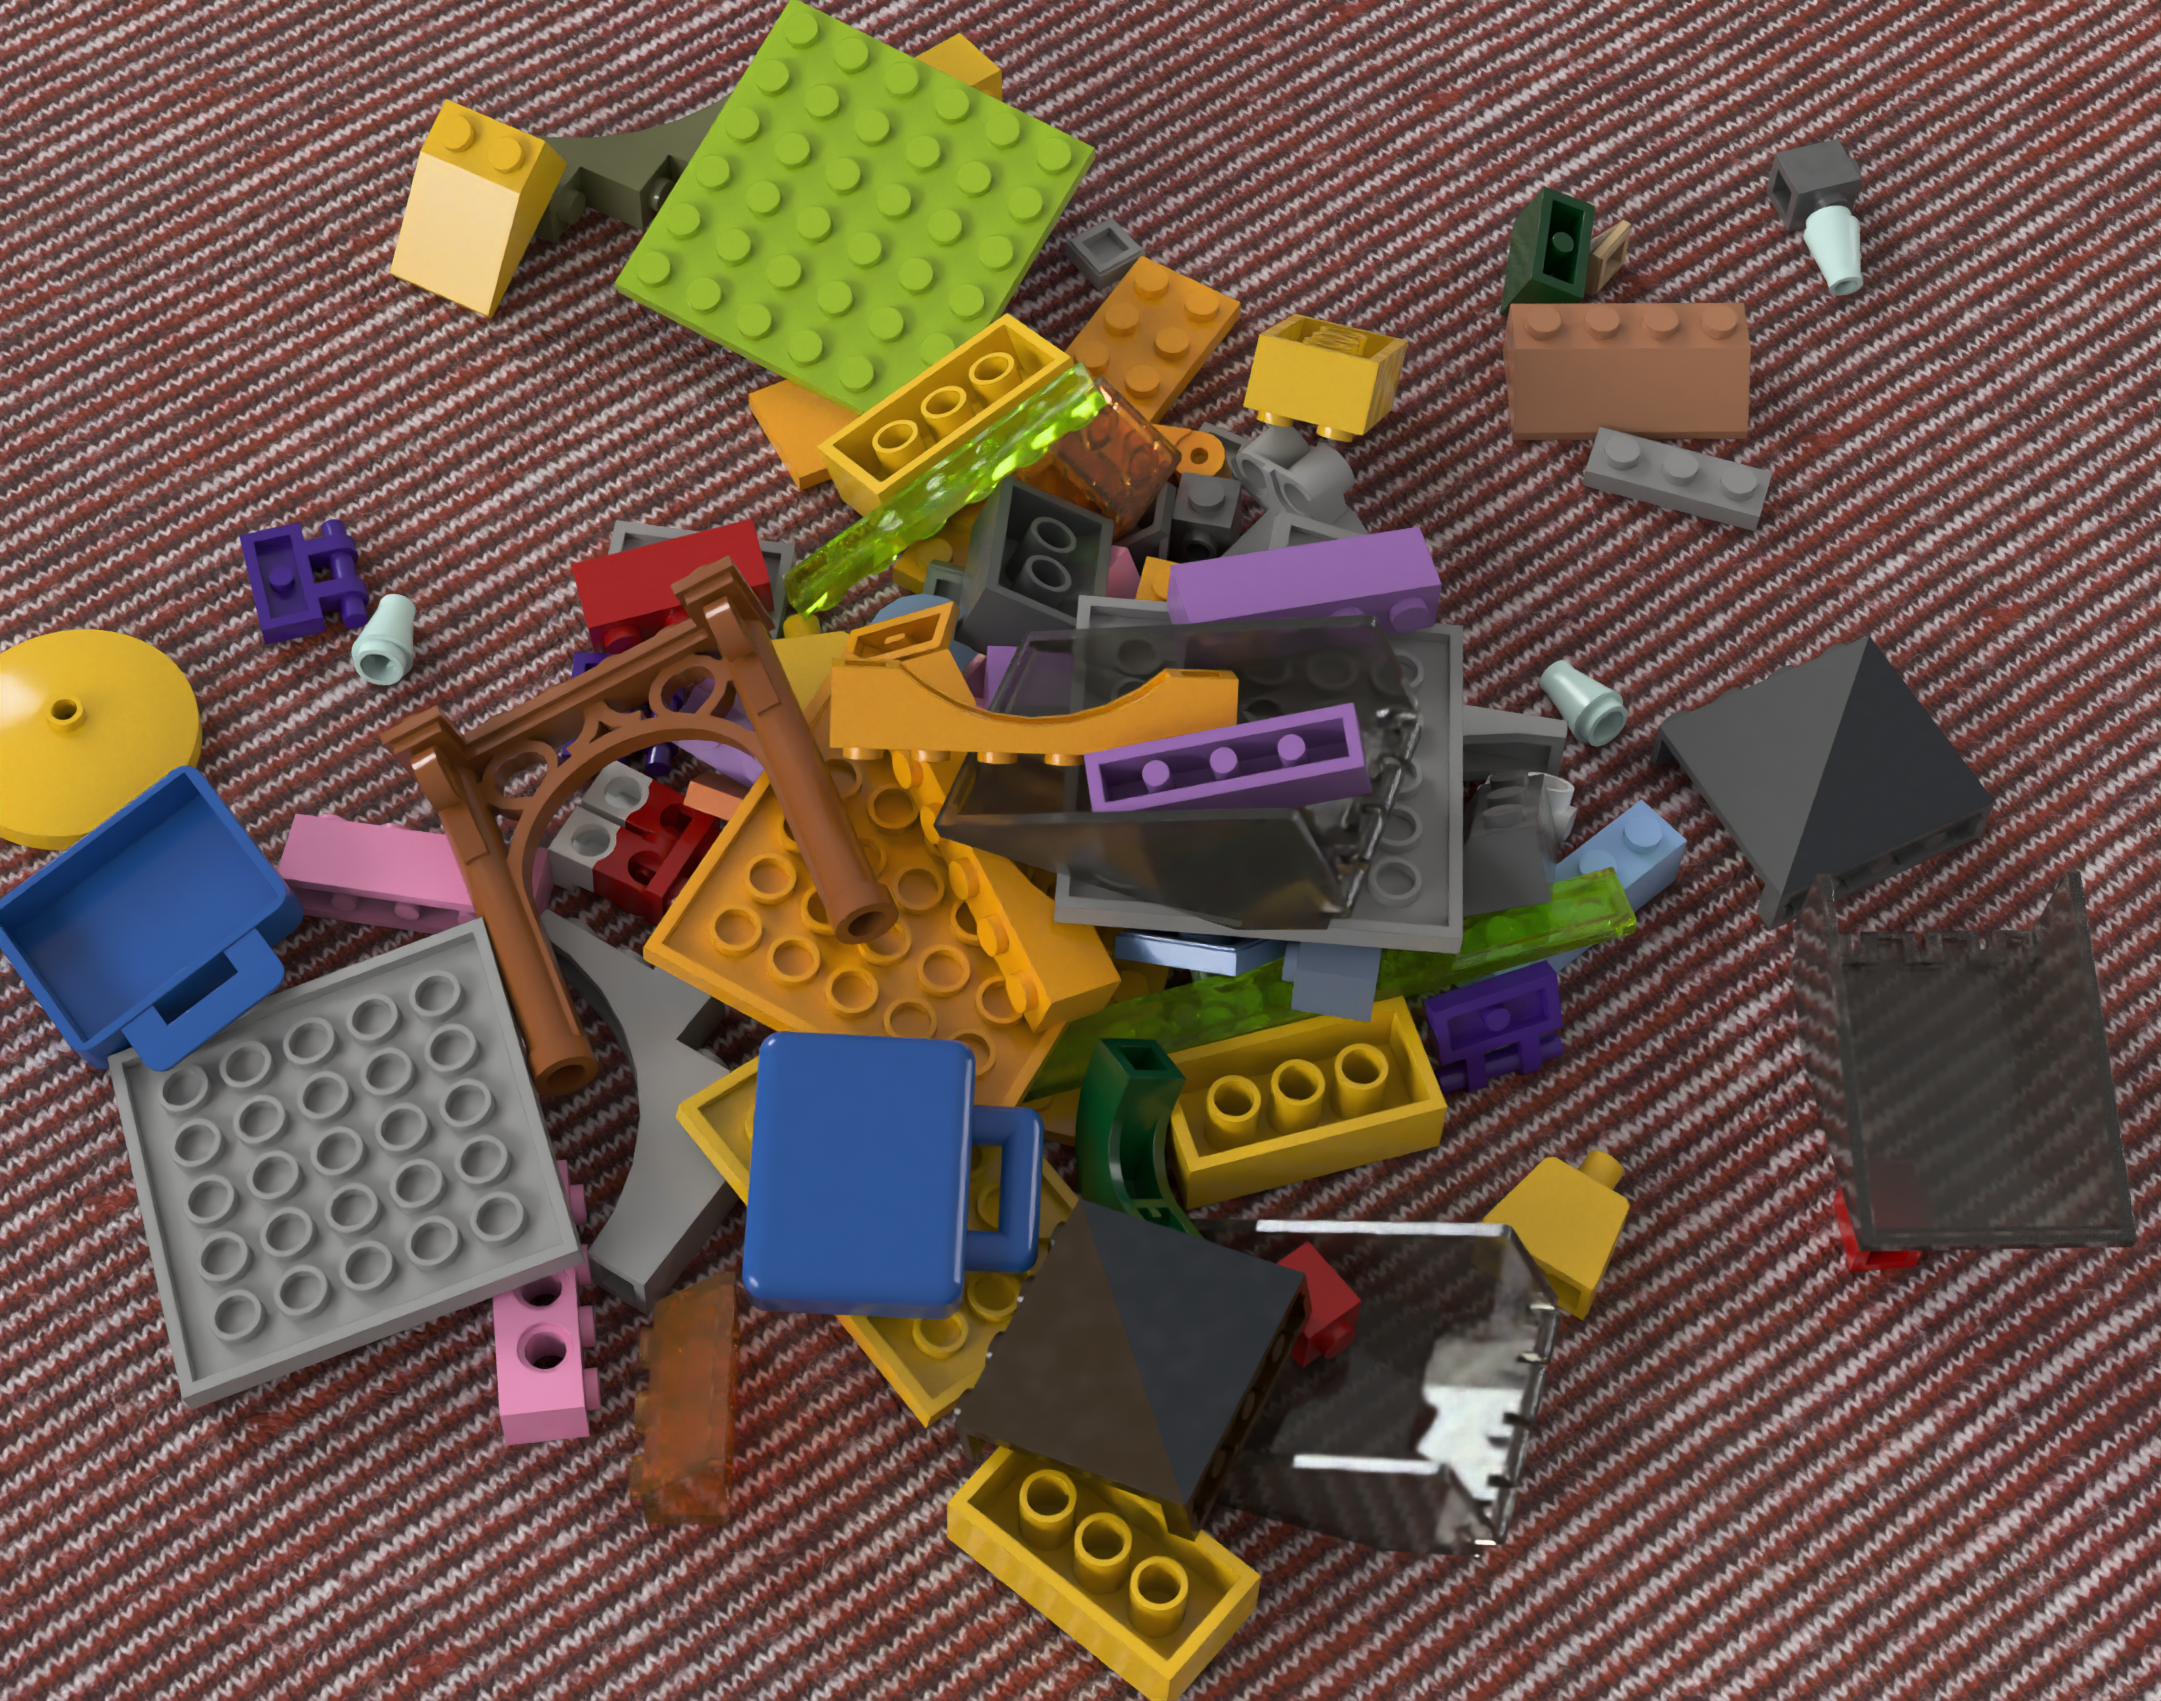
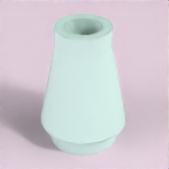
[1803,206,1863,296]
[351,594,416,685]
[1539,660,1628,746]

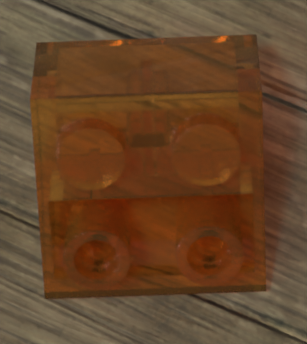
[1007,375,1182,543]

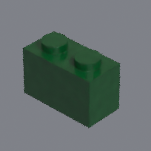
[1500,186,1596,317]

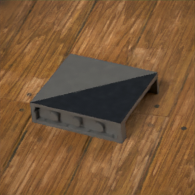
[1650,636,1995,931]

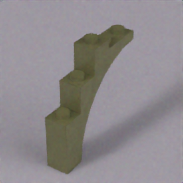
[530,91,733,243]

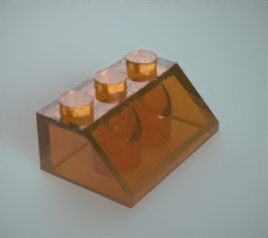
[629,1272,742,1525]

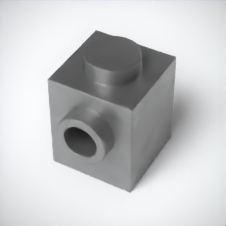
[1766,139,1862,232]
[1170,472,1242,564]

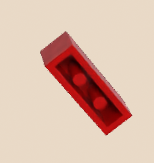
[571,519,775,655]

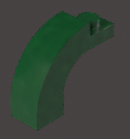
[1075,1038,1205,1240]

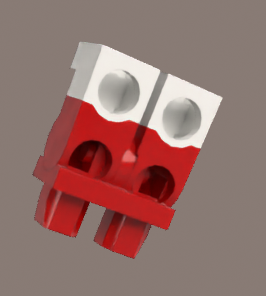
[547,761,723,927]

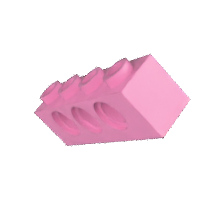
[492,1160,601,1446]

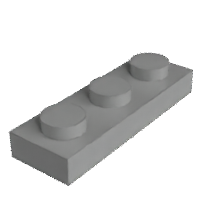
[1582,427,1773,532]

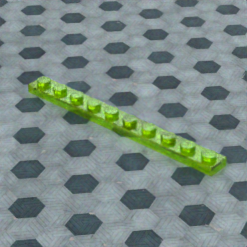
[1021,867,1636,1104]

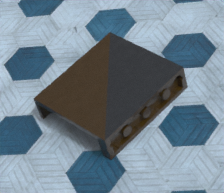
[954,1198,1313,1542]

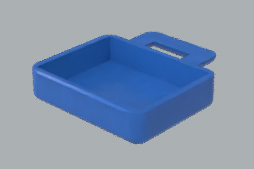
[0,766,304,1072]
[742,1031,1044,1320]

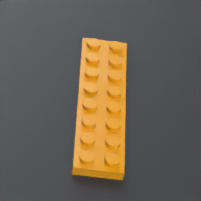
[893,255,1241,594]

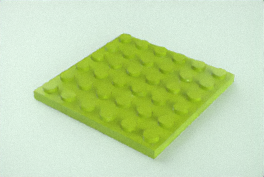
[615,0,1096,415]

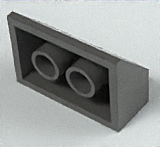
[954,473,1114,655]
[1463,769,1559,917]

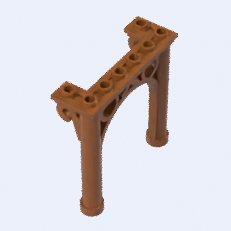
[379,555,899,1096]

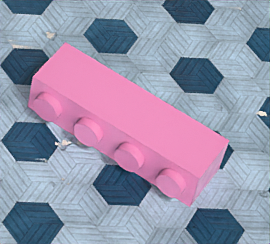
[278,813,554,934]

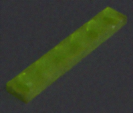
[782,361,1108,620]

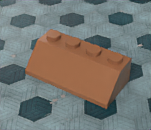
[1502,303,1751,440]

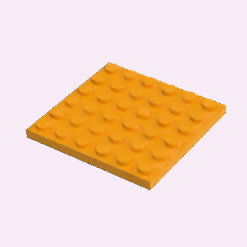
[643,650,1128,1148]

